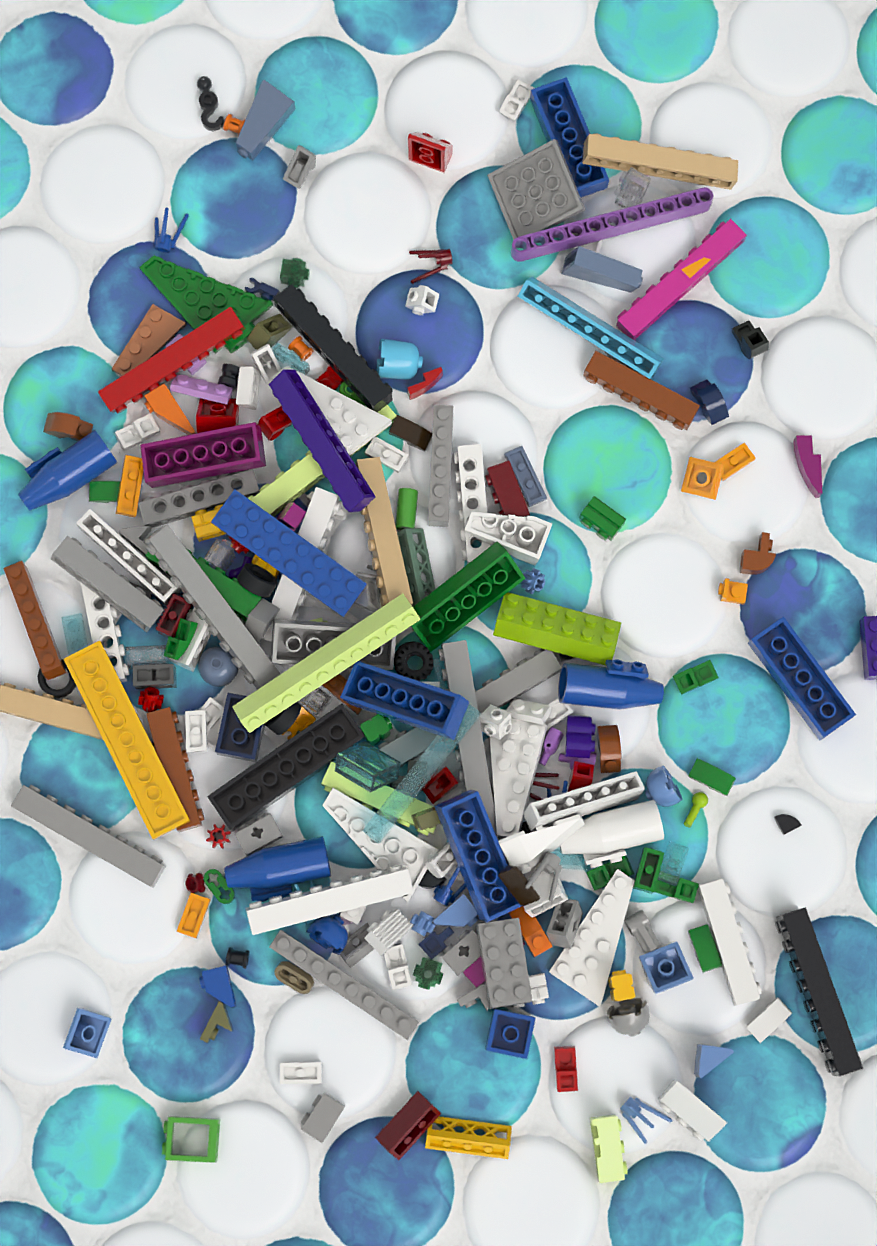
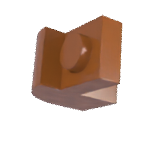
[43,412,93,441]
[740,532,776,575]
[597,725,622,773]

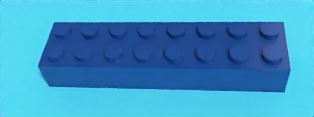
[211,489,367,618]

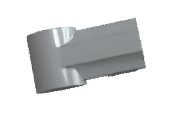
[624,910,661,954]

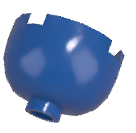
[306,916,348,955]

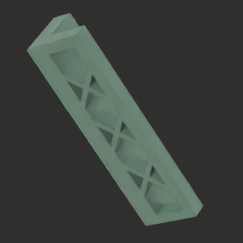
[397,528,435,607]

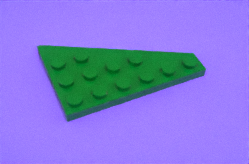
[139,255,273,354]

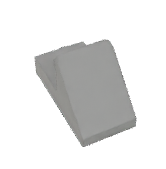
[283,145,316,189]
[119,526,151,555]
[457,984,489,1011]

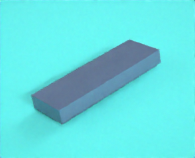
[504,446,547,507]

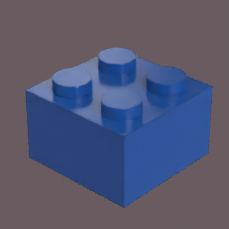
[485,1008,536,1059]

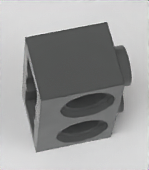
[133,664,177,689]

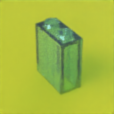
[335,741,400,793]

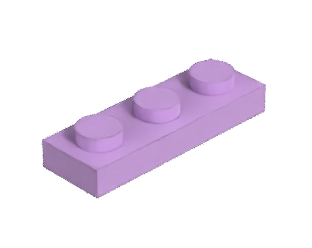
[170,374,233,405]

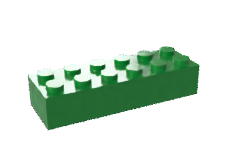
[410,541,526,652]
[145,548,262,621]

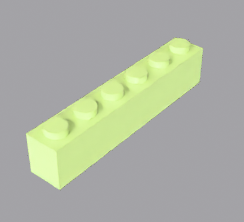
[321,761,438,836]

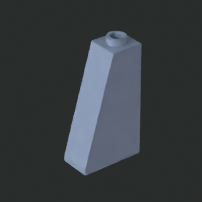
[236,80,295,161]
[561,246,643,293]

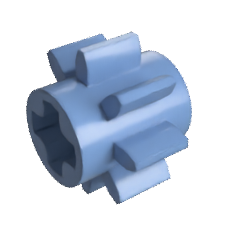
[521,568,545,594]
[410,911,436,937]

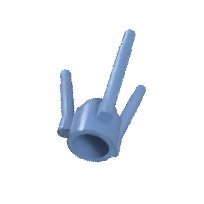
[620,1097,672,1144]

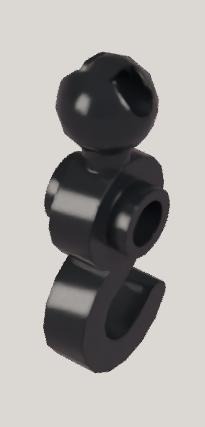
[197,76,225,131]

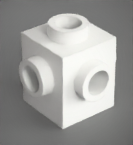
[405,285,439,315]
[479,704,512,740]

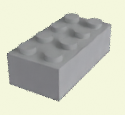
[476,918,533,1009]

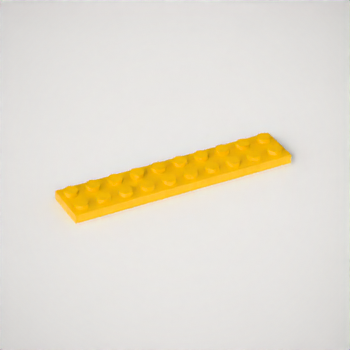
[64,640,190,840]

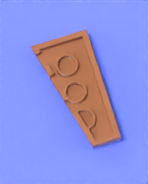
[112,304,187,376]

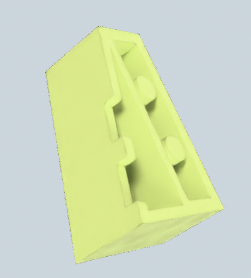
[590,1115,628,1183]

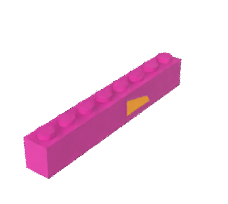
[616,219,747,340]

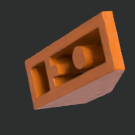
[144,383,196,435]
[509,906,553,957]

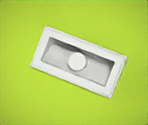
[236,367,261,410]

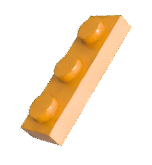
[115,455,143,517]

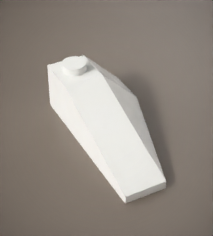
[464,512,552,566]
[498,814,585,874]

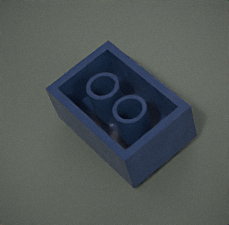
[215,693,265,762]

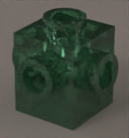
[280,258,310,288]
[413,957,444,990]

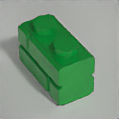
[579,496,626,541]
[360,714,393,747]
[633,847,664,894]

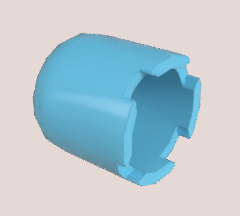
[376,339,423,379]

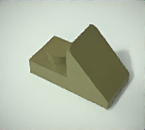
[200,1001,233,1043]

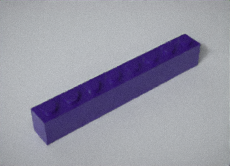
[268,369,376,512]

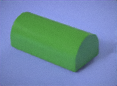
[395,488,418,530]

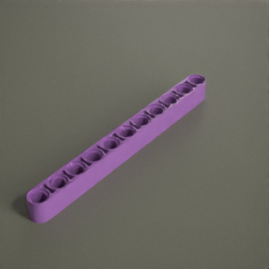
[511,187,714,262]

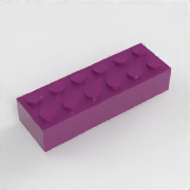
[140,422,266,488]

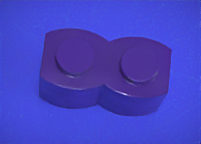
[565,715,596,758]

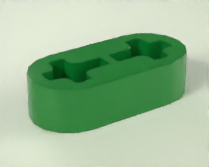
[225,322,255,353]
[204,869,235,904]

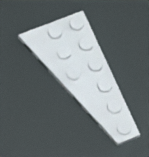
[271,366,392,455]
[490,718,547,838]
[322,788,438,903]
[549,869,635,1007]

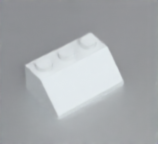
[169,607,211,672]
[658,1080,727,1142]

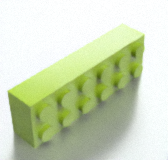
[493,592,621,666]

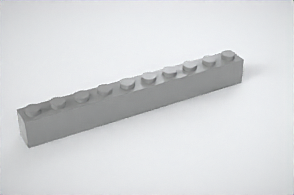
[144,524,280,690]
[438,640,500,841]
[376,648,562,774]

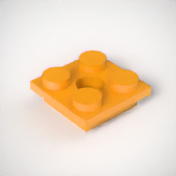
[681,457,725,500]

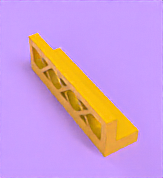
[425,1117,512,1159]

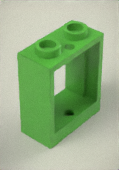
[162,1116,220,1163]

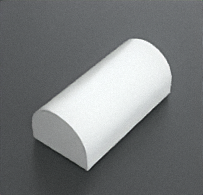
[426,842,457,878]

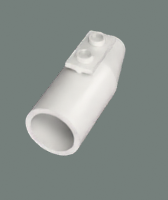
[559,800,664,868]

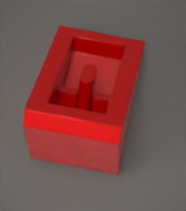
[422,767,458,804]

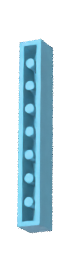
[518,277,664,379]

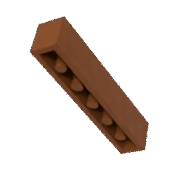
[583,350,700,430]
[4,561,67,680]
[146,707,205,832]

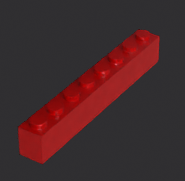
[98,307,245,414]

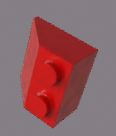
[196,398,239,433]

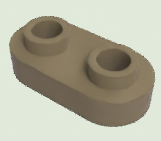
[275,961,314,994]

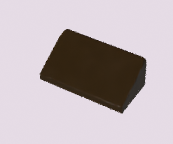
[498,865,540,906]

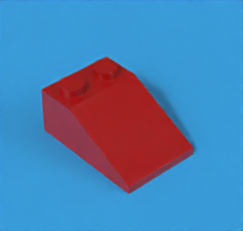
[408,132,453,173]

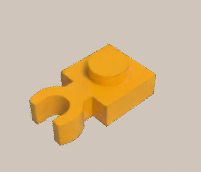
[282,704,316,740]

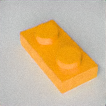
[714,442,756,481]
[176,893,211,939]

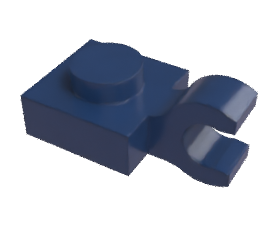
[245,278,280,301]
[418,926,455,960]

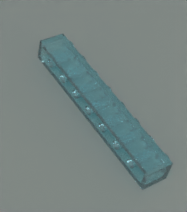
[362,704,482,844]

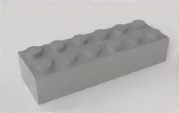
[270,619,396,670]

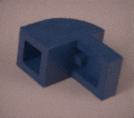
[690,380,729,425]

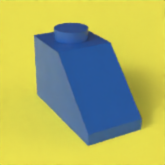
[199,966,237,1008]

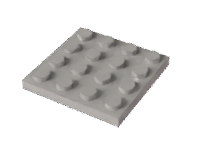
[488,139,586,240]

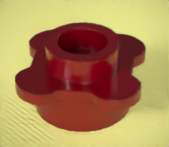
[185,872,205,894]

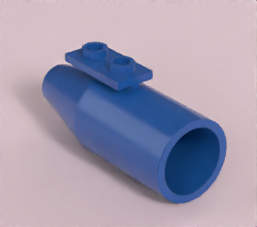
[18,430,118,511]
[558,659,664,710]
[224,836,331,902]

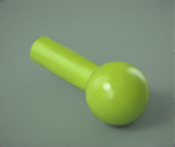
[684,792,708,828]

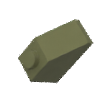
[247,313,293,350]

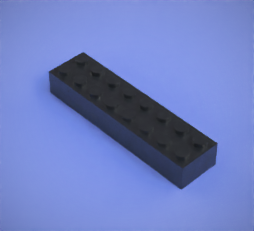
[207,704,366,832]
[775,907,863,1076]

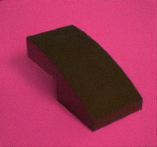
[389,415,432,452]

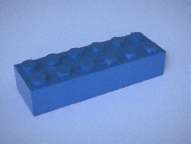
[530,77,609,198]
[748,616,856,741]
[340,661,469,740]
[434,789,521,922]

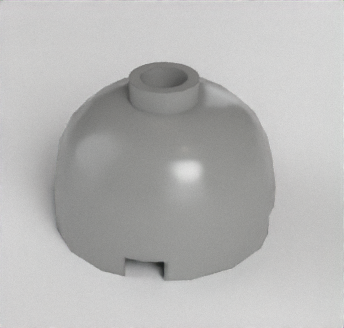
[607,998,649,1037]

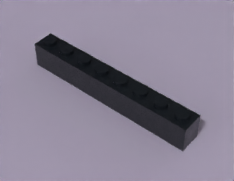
[274,284,393,412]

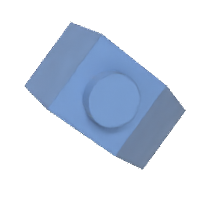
[433,894,479,927]

